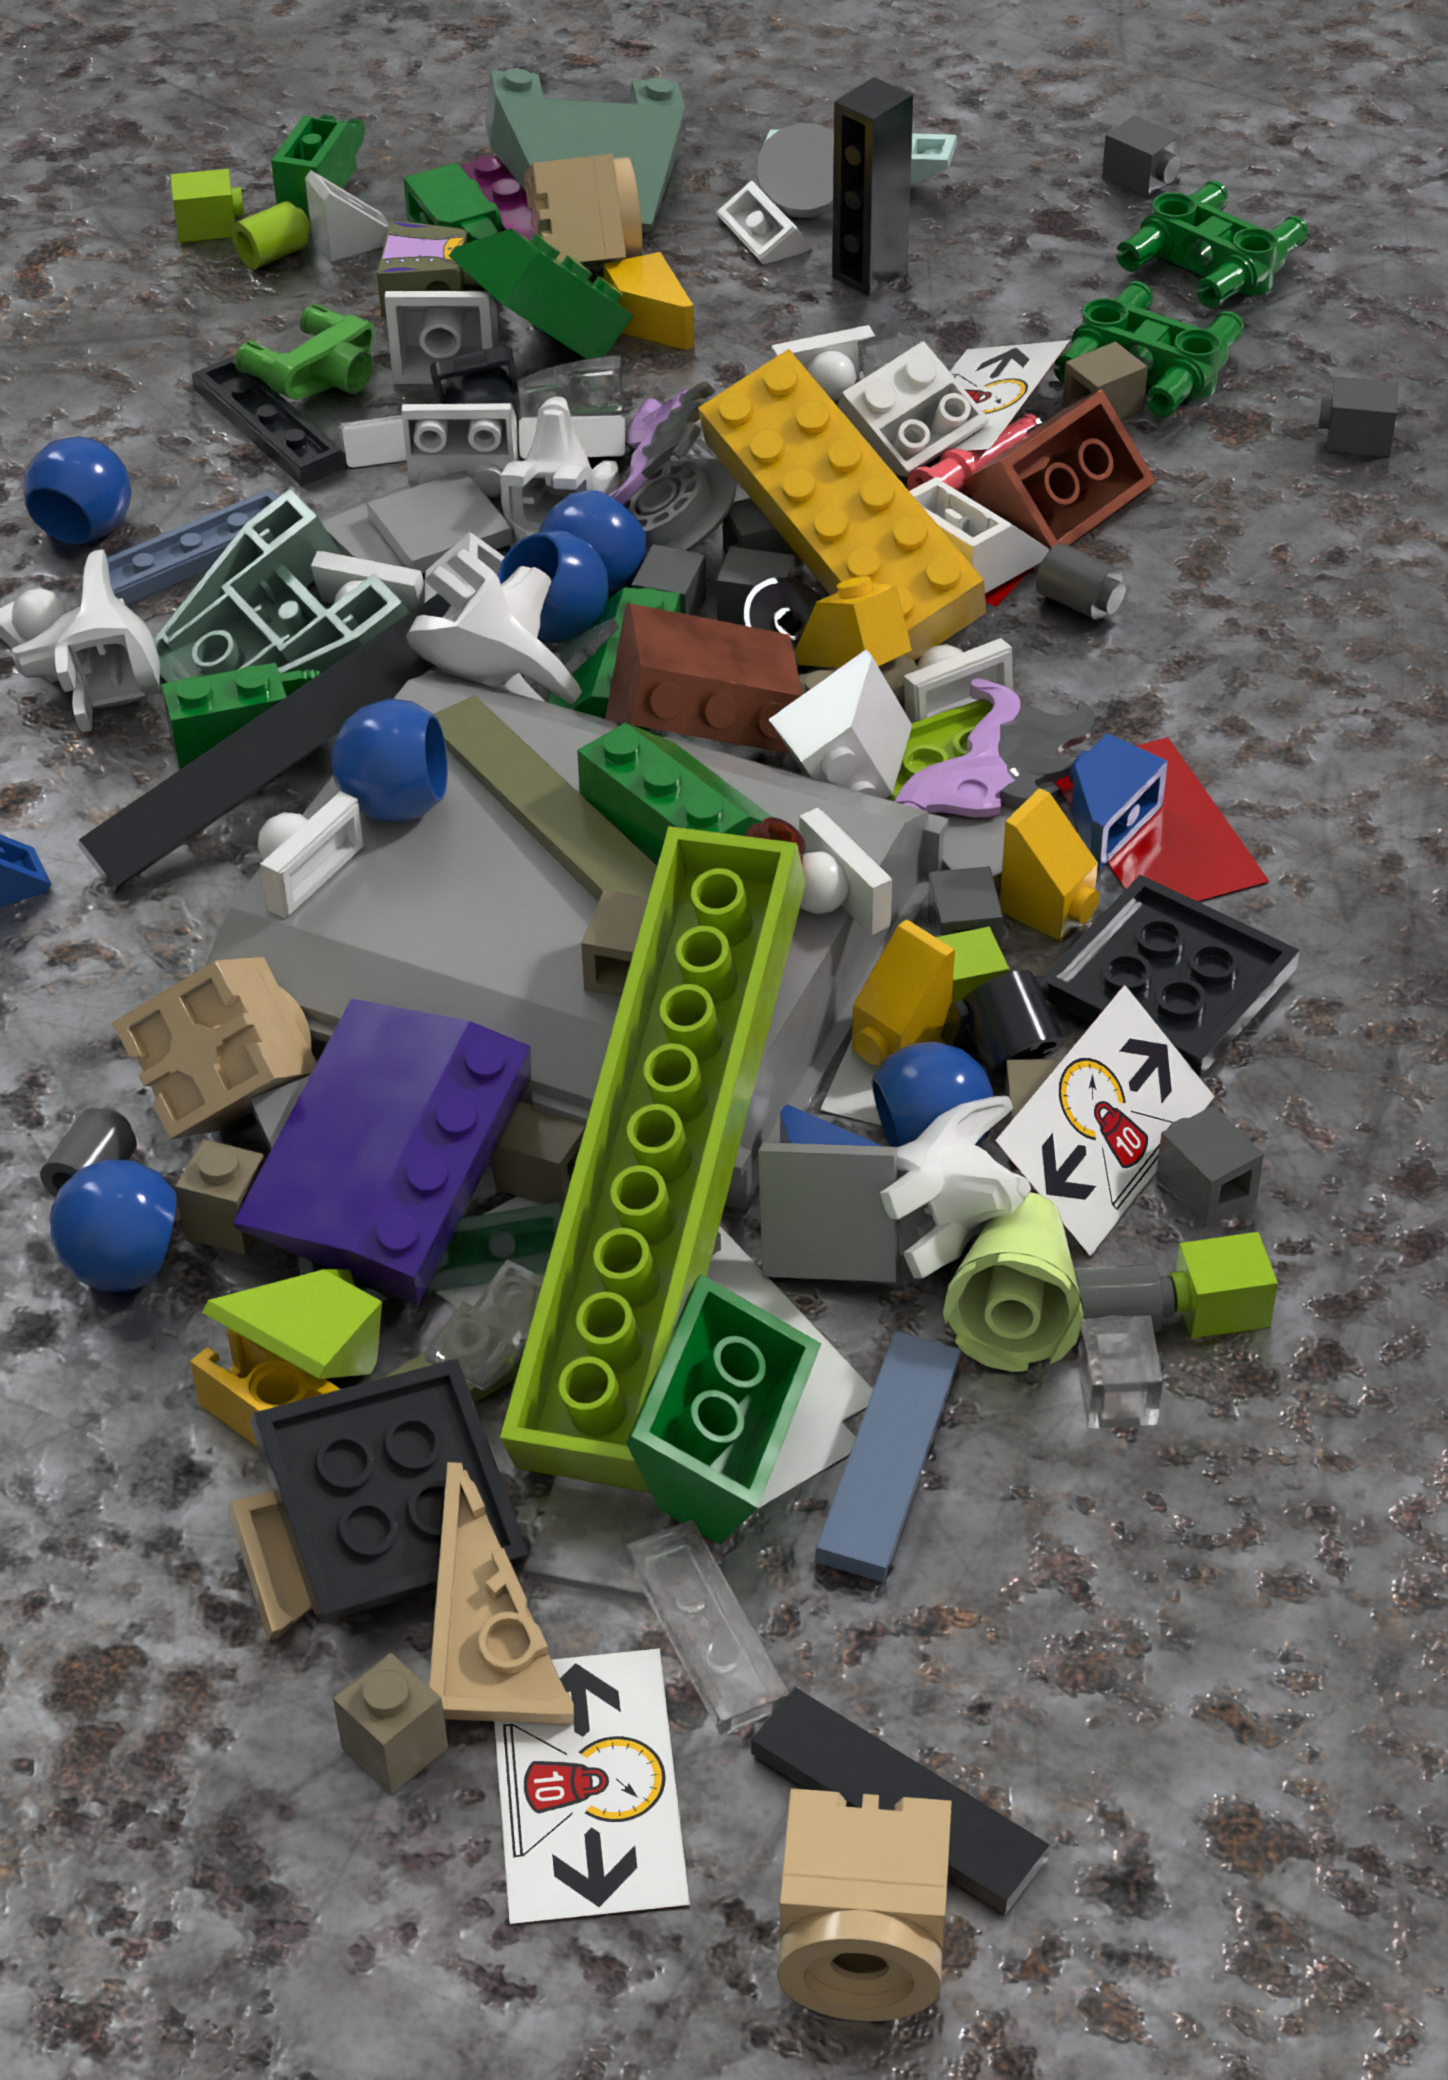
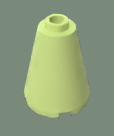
[943,1192,1083,1372]

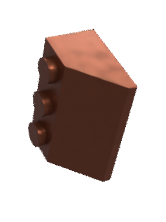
[962,389,1156,550]
[605,603,803,754]

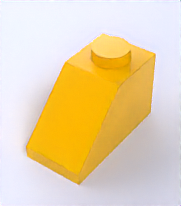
[603,252,694,350]
[794,576,912,668]
[1000,788,1100,942]
[852,919,955,1067]

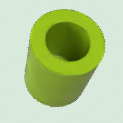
[231,201,311,270]

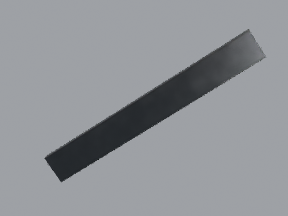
[77,594,451,892]

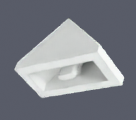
[305,170,390,262]

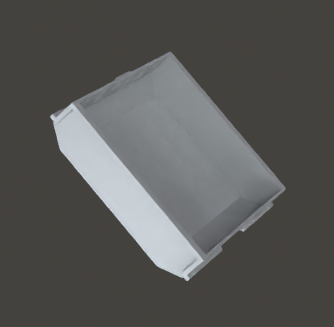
[191,670,948,1213]

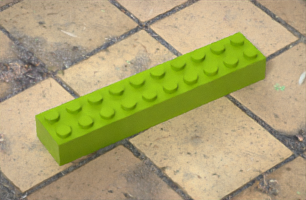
[500,826,806,1493]

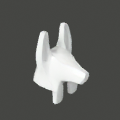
[500,397,619,535]
[406,548,582,704]
[11,550,160,732]
[880,1096,1034,1278]

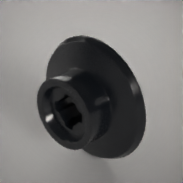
[744,577,822,670]

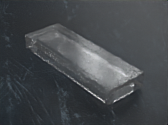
[626,1520,789,1734]

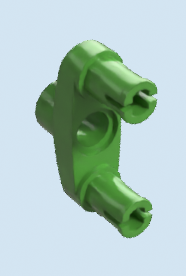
[235,303,375,400]

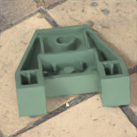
[485,68,685,233]
[154,489,409,683]

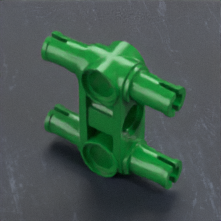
[1116,180,1309,309]
[1054,281,1244,418]

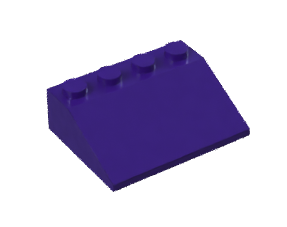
[233,998,531,1306]

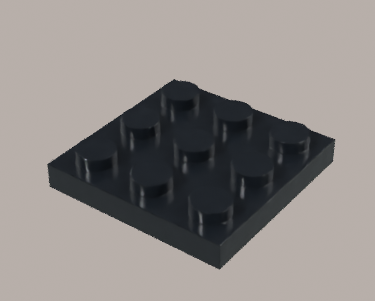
[1043,874,1300,1077]
[250,1358,529,1624]

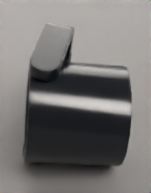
[430,346,522,431]
[941,970,1065,1078]

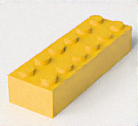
[698,349,986,661]

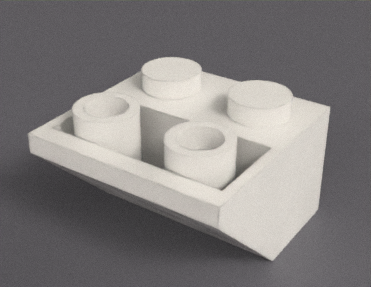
[837,341,989,477]
[402,403,519,498]
[909,477,1049,593]

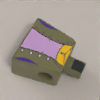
[377,220,481,316]

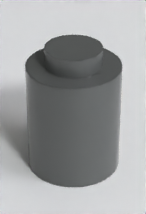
[1036,543,1126,620]
[40,1108,137,1198]
[1074,1263,1175,1337]

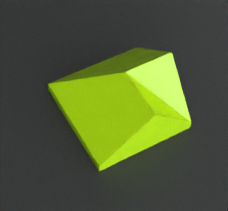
[202,1269,382,1379]

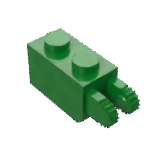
[271,114,365,219]
[403,163,502,243]
[161,663,320,770]

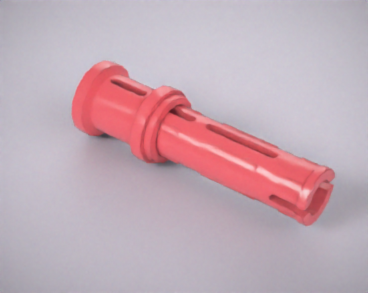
[907,414,1041,496]

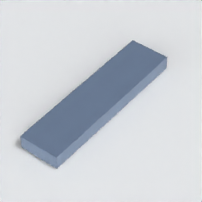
[82,489,279,605]
[814,1331,961,1583]

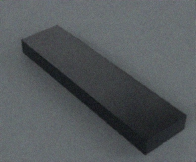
[192,356,347,487]
[751,1687,1050,1915]

